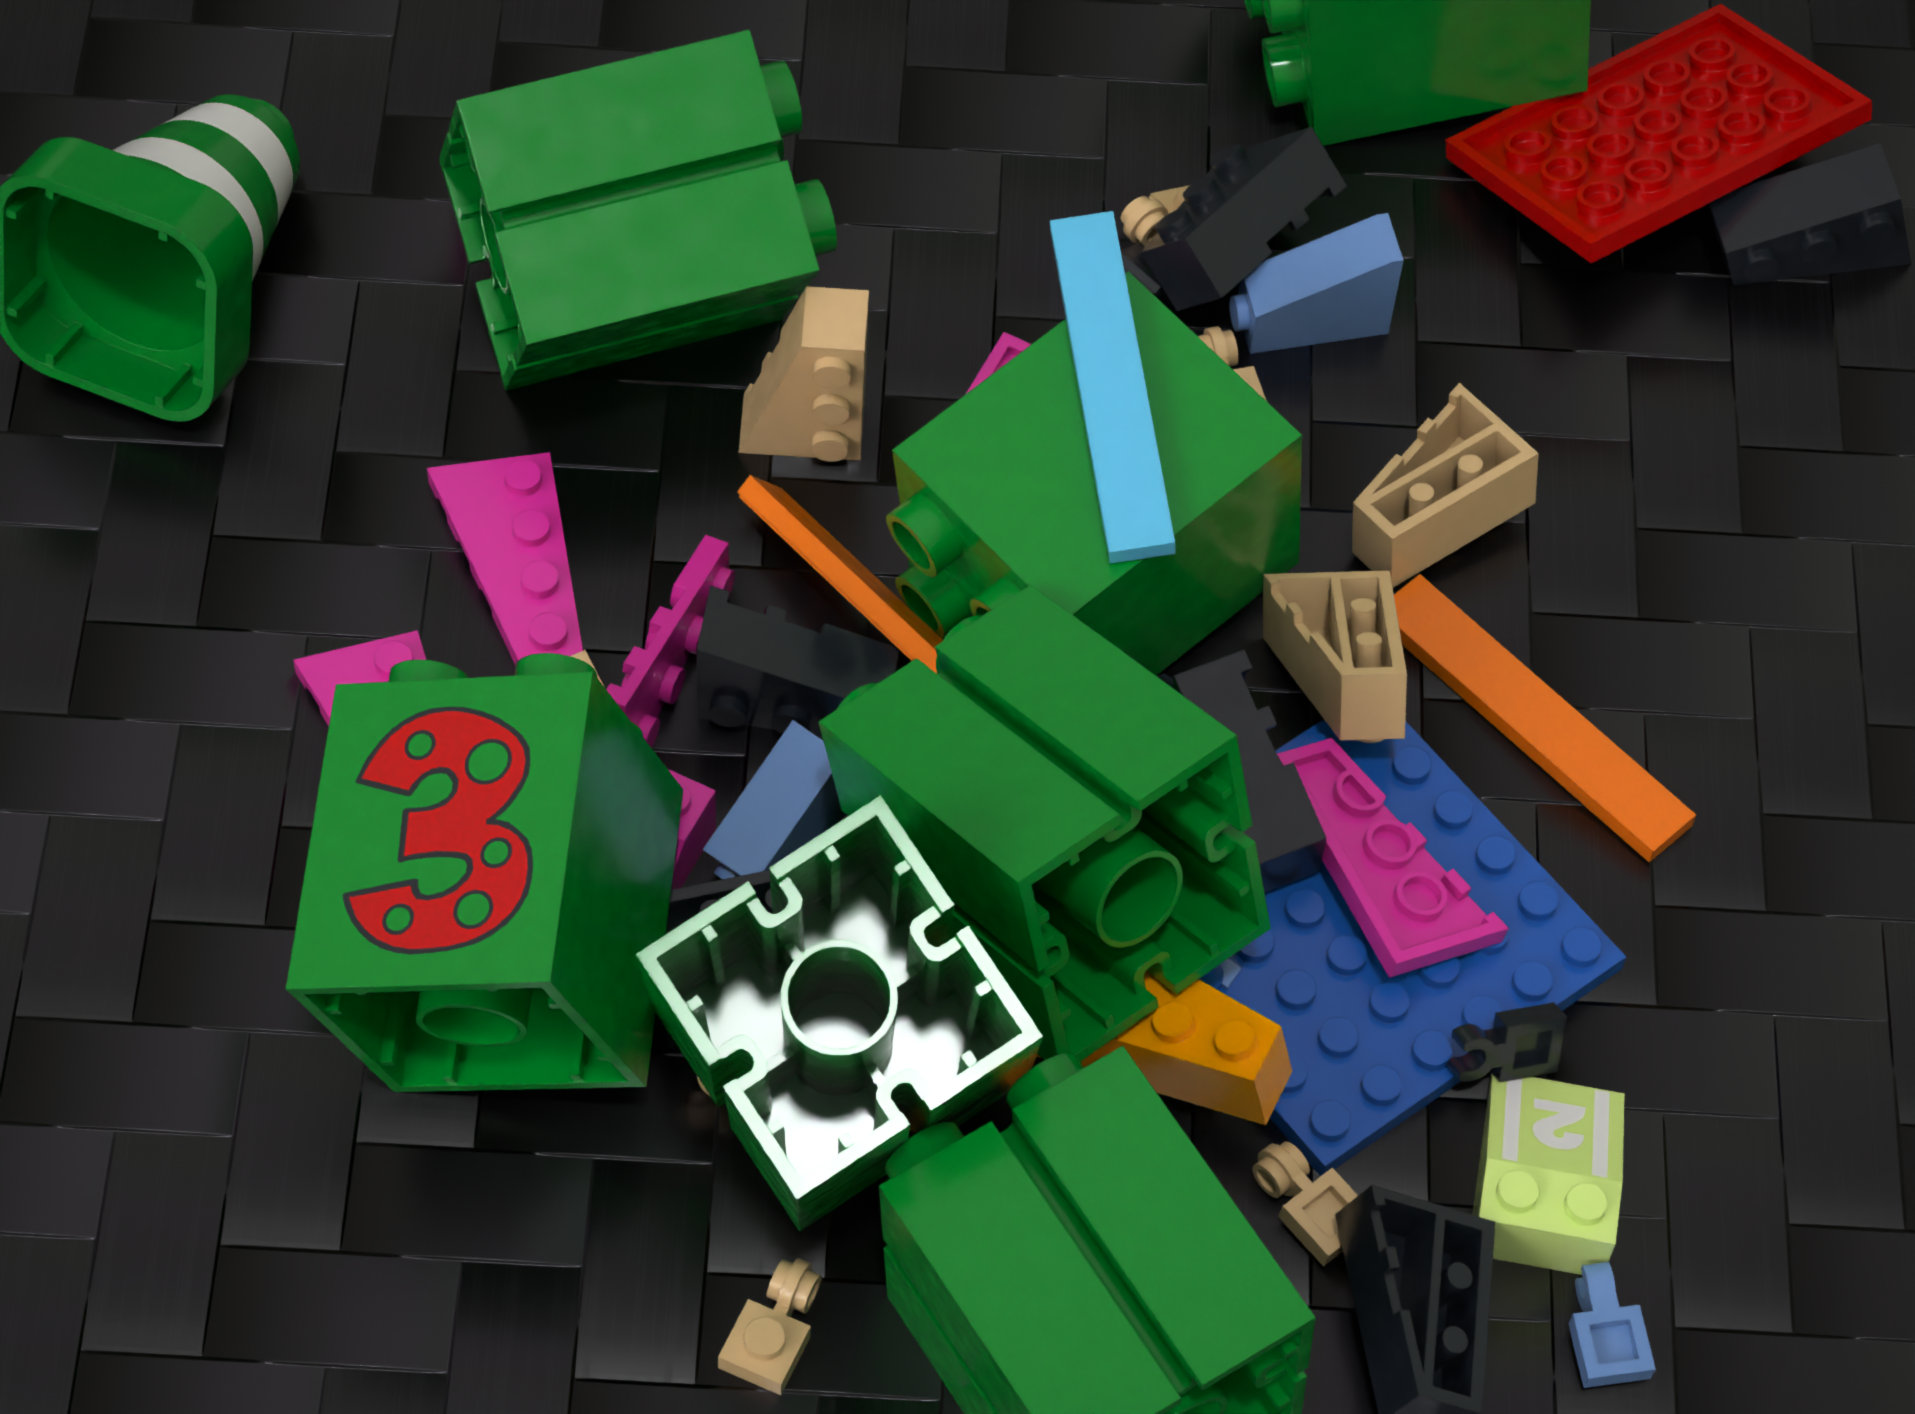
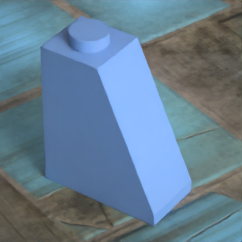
[1229,213,1404,354]
[703,720,846,879]

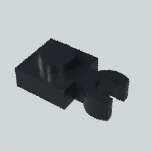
[1447,1002,1567,1082]

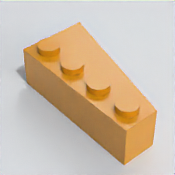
[1036,971,1292,1125]

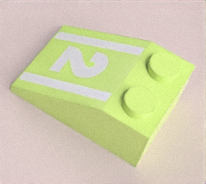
[1472,1073,1625,1275]

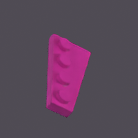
[606,535,735,748]
[1277,738,1509,978]

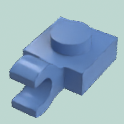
[1568,1262,1656,1388]

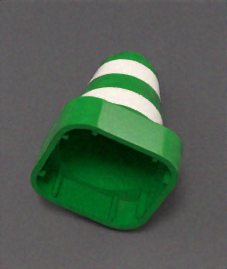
[0,94,300,422]

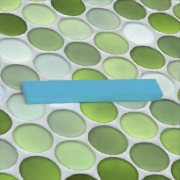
[1050,211,1176,564]

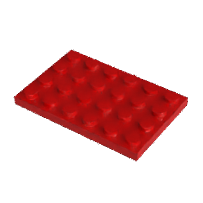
[1445,3,1872,263]

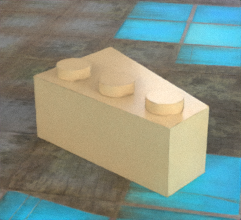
[738,286,869,462]
[1352,383,1539,587]
[1263,570,1407,743]

